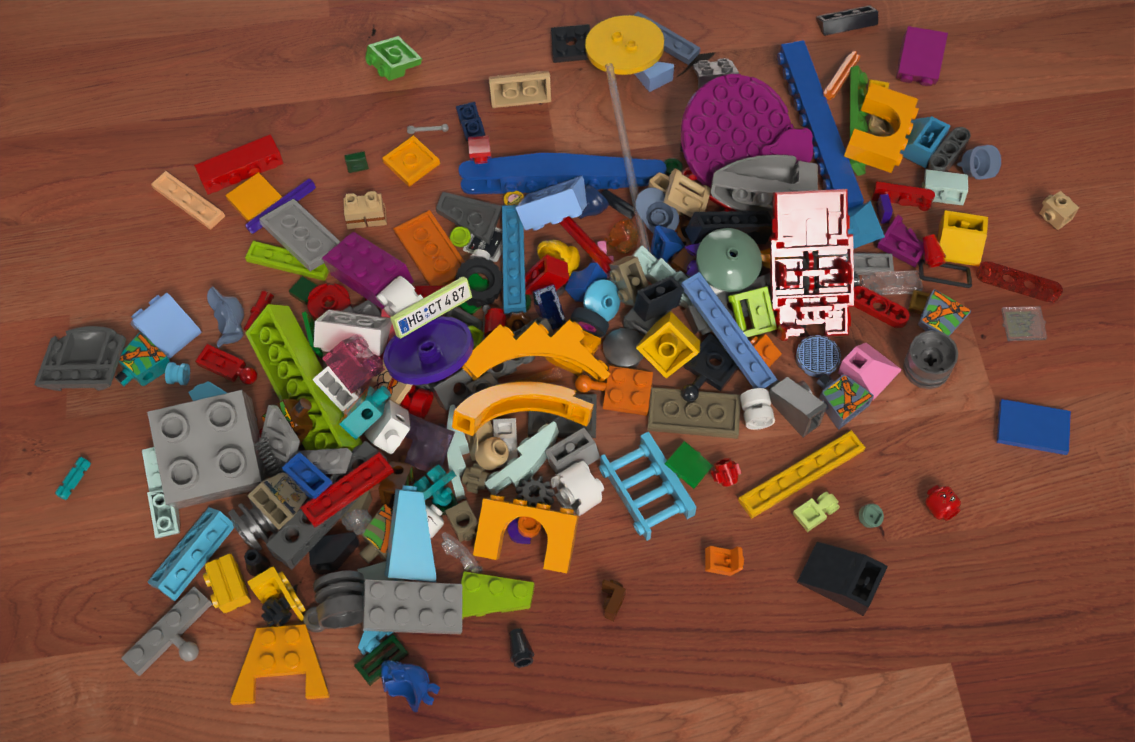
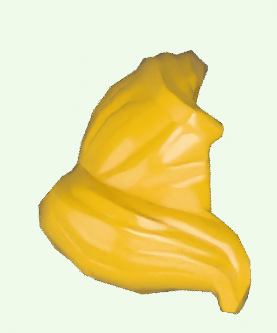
[537,240,580,281]

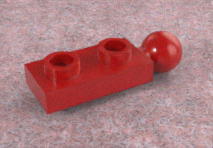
[195,344,257,385]

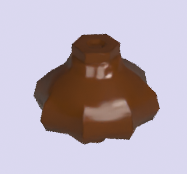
[505,311,531,332]

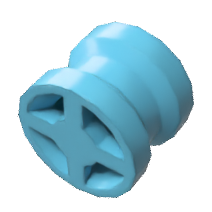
[165,362,190,386]

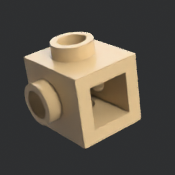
[1039,191,1079,230]

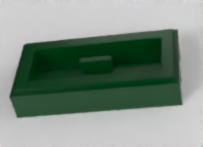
[354,634,409,686]

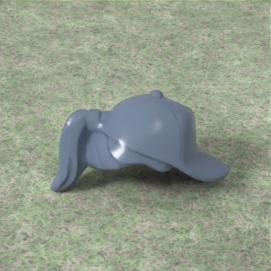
[207,286,244,348]

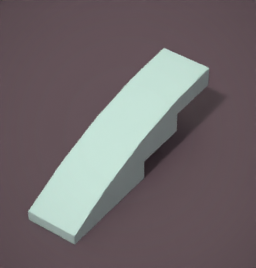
[632,245,693,309]
[446,405,469,501]

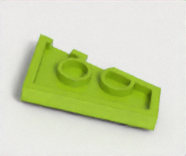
[461,571,535,619]

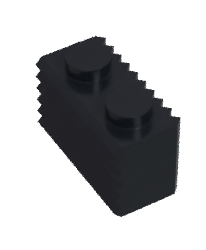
[633,276,684,322]

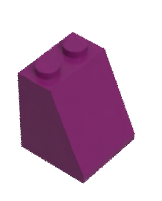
[896,26,948,86]

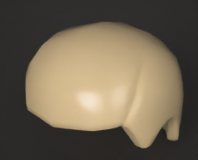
[868,115,895,137]

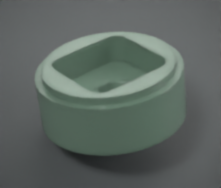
[859,504,884,528]

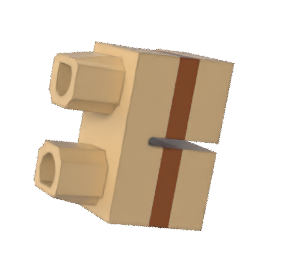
[344,191,387,229]

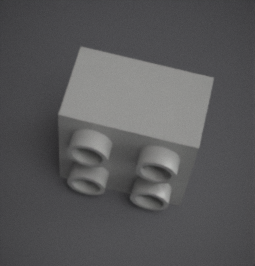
[147,390,269,509]

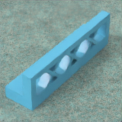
[147,507,234,601]

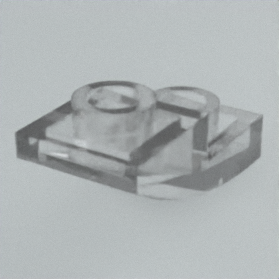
[440,532,484,573]

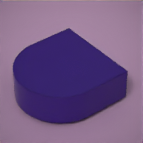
[508,519,531,544]

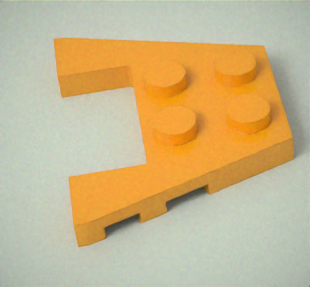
[231,624,330,705]

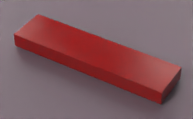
[300,452,394,528]

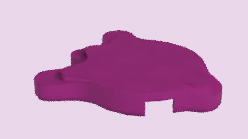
[760,128,813,164]

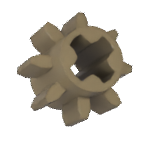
[462,463,489,494]

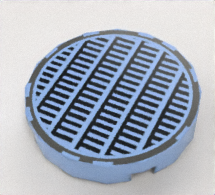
[795,335,841,378]

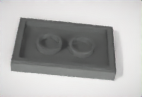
[528,394,597,438]

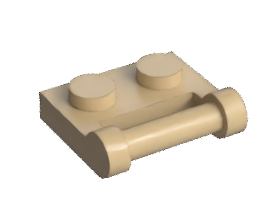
[664,169,711,218]

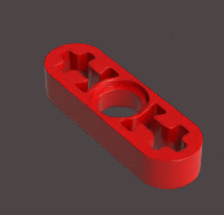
[854,286,910,328]

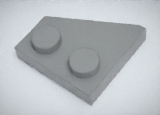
[259,405,300,463]

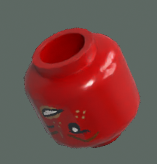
[925,485,961,521]

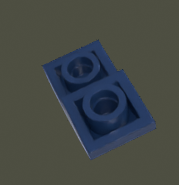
[456,102,485,141]

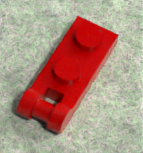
[872,181,935,211]

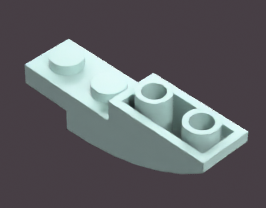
[485,421,559,495]
[142,447,180,539]

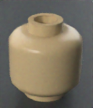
[474,437,509,470]

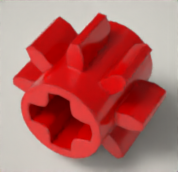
[711,458,742,487]

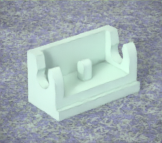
[922,170,968,205]

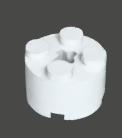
[376,276,424,317]
[551,461,604,516]

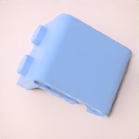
[130,292,202,359]

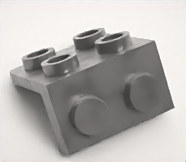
[693,58,739,89]

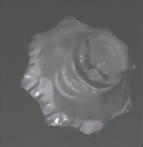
[341,509,372,535]

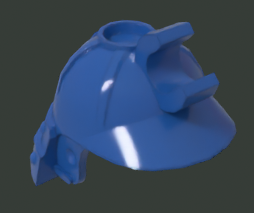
[381,660,440,712]

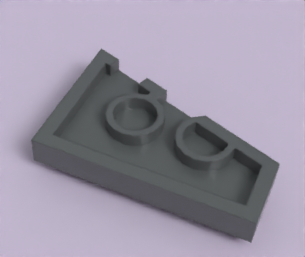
[436,192,502,244]

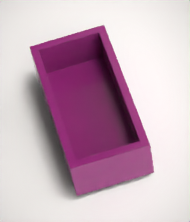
[322,232,414,309]

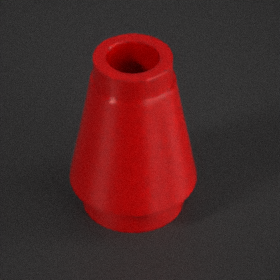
[922,234,946,268]

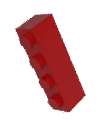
[194,134,284,195]

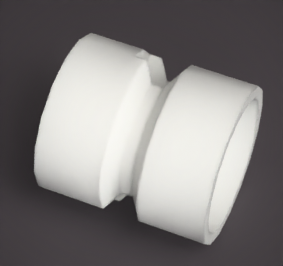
[740,388,775,430]

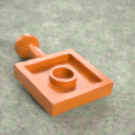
[575,366,653,416]

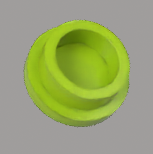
[450,226,471,247]

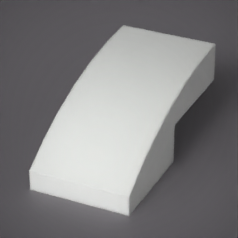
[493,418,518,468]

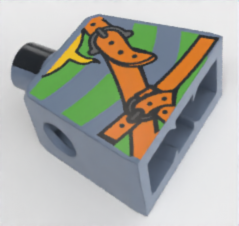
[918,289,971,336]
[817,374,874,430]

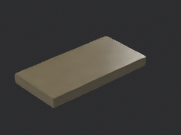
[647,387,741,439]

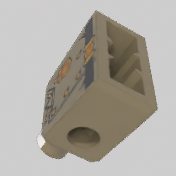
[248,472,307,530]

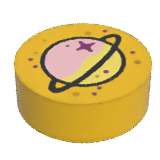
[504,191,524,206]

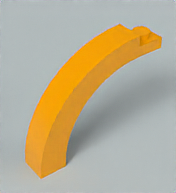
[452,382,594,436]

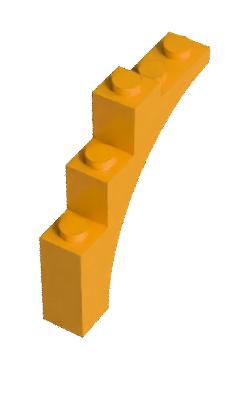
[461,320,610,382]

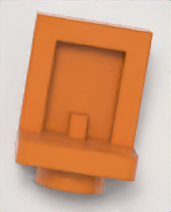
[748,334,782,367]
[705,546,744,576]

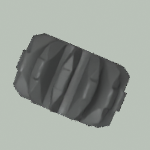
[515,475,555,507]

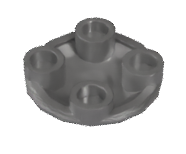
[603,328,644,368]

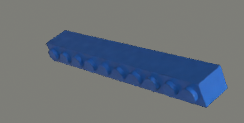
[777,40,864,209]

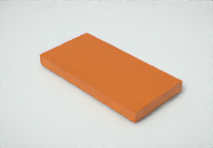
[393,210,465,286]

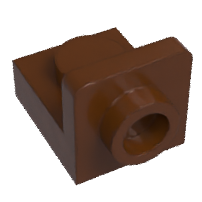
[602,579,626,622]

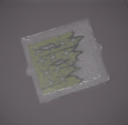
[1001,306,1047,341]

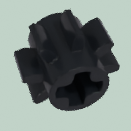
[261,596,292,627]

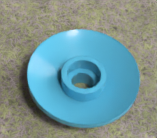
[584,279,621,321]

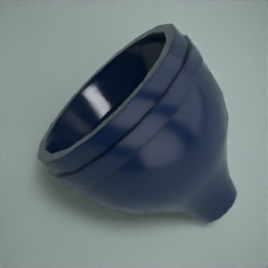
[578,184,609,219]

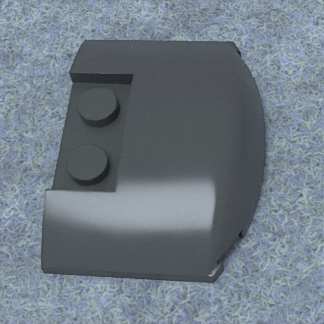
[34,326,126,391]

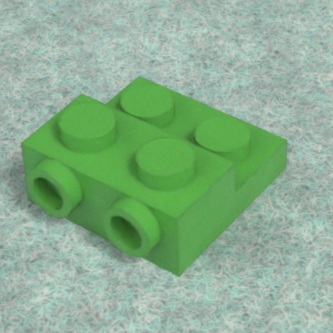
[365,36,422,81]

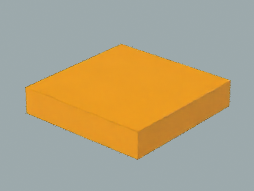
[382,135,440,187]
[225,172,282,222]

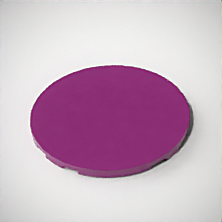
[681,74,794,188]

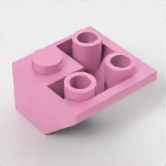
[838,343,902,400]

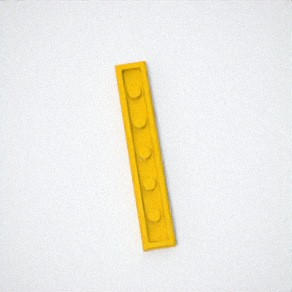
[738,430,865,519]

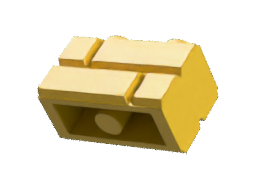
[203,554,251,613]

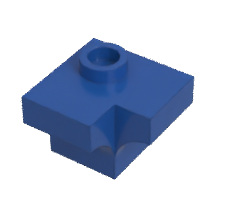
[565,263,607,302]

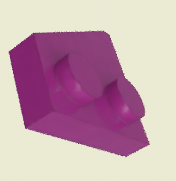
[877,215,924,267]

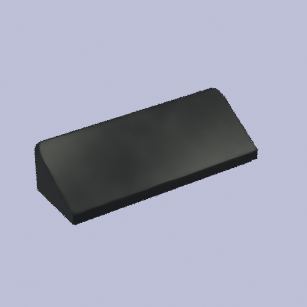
[816,5,878,36]

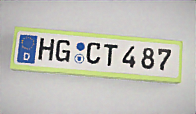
[390,277,472,339]

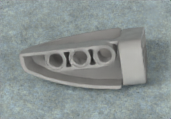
[711,155,818,219]

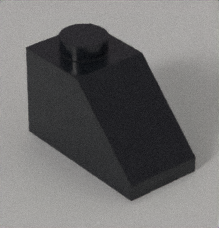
[309,532,360,574]

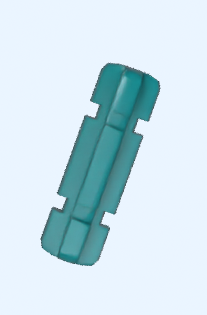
[55,457,91,500]

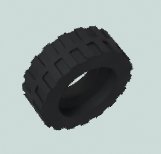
[455,257,503,307]

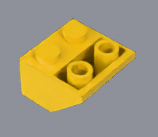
[938,210,988,266]

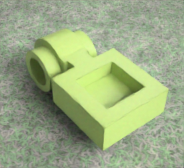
[793,492,840,532]

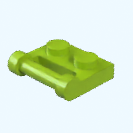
[728,286,777,337]

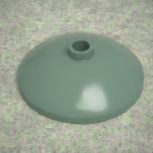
[696,228,762,292]

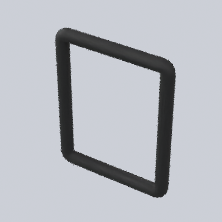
[919,259,972,288]

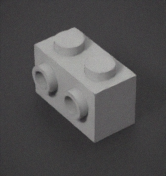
[545,428,600,475]

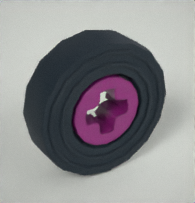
[570,308,609,337]

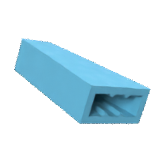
[384,485,436,582]

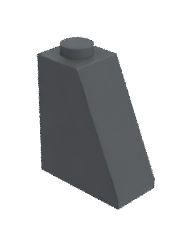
[769,377,827,438]

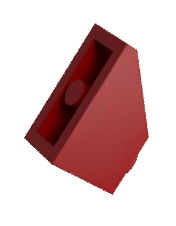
[525,254,569,295]

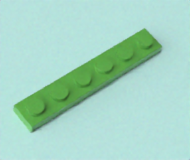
[850,65,868,176]

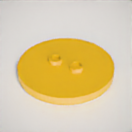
[585,15,664,75]

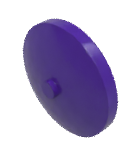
[383,316,474,385]

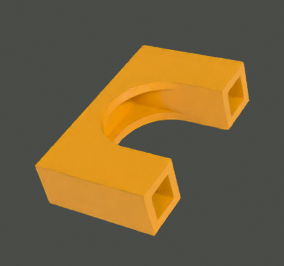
[844,83,919,173]
[473,494,579,573]

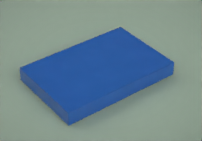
[997,399,1071,455]

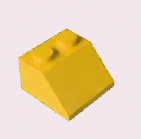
[636,311,700,378]

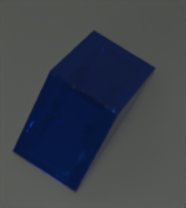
[533,284,567,330]

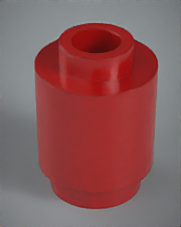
[484,308,506,338]

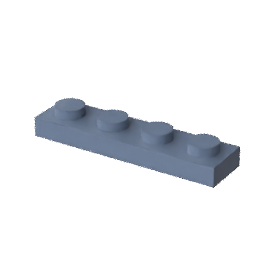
[634,12,700,65]

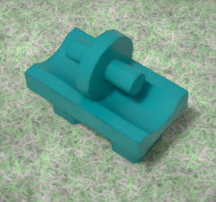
[413,464,457,506]

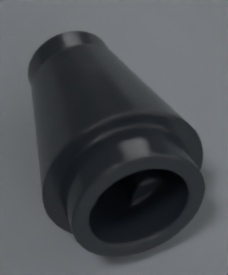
[244,549,270,576]
[509,628,534,668]

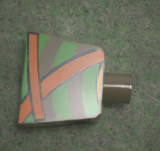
[359,504,393,564]

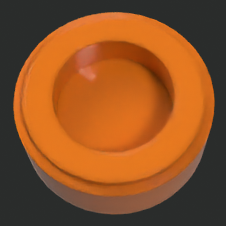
[517,516,541,538]

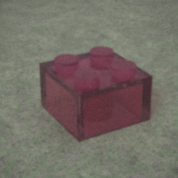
[322,335,386,394]

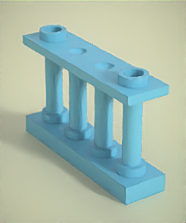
[599,431,696,541]

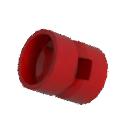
[400,385,434,419]

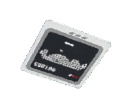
[463,227,503,262]

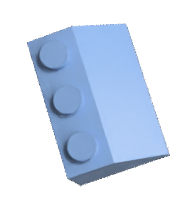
[515,176,587,231]

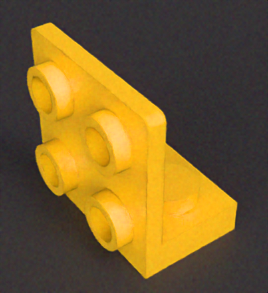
[247,566,306,622]

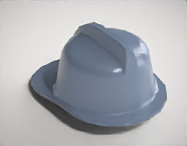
[957,145,1002,180]
[636,188,679,233]

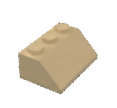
[489,71,551,108]

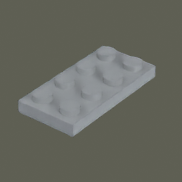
[259,199,340,271]
[362,579,462,634]

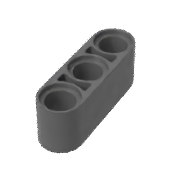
[926,127,971,172]

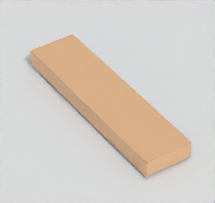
[151,171,225,230]

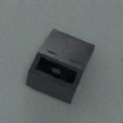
[797,541,888,616]

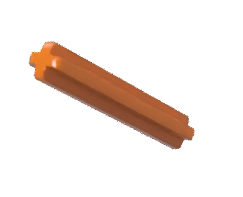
[823,51,860,100]

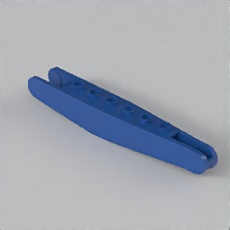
[458,153,667,195]

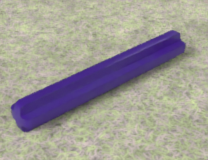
[245,179,316,234]

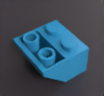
[900,116,951,168]

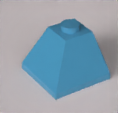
[848,201,885,249]

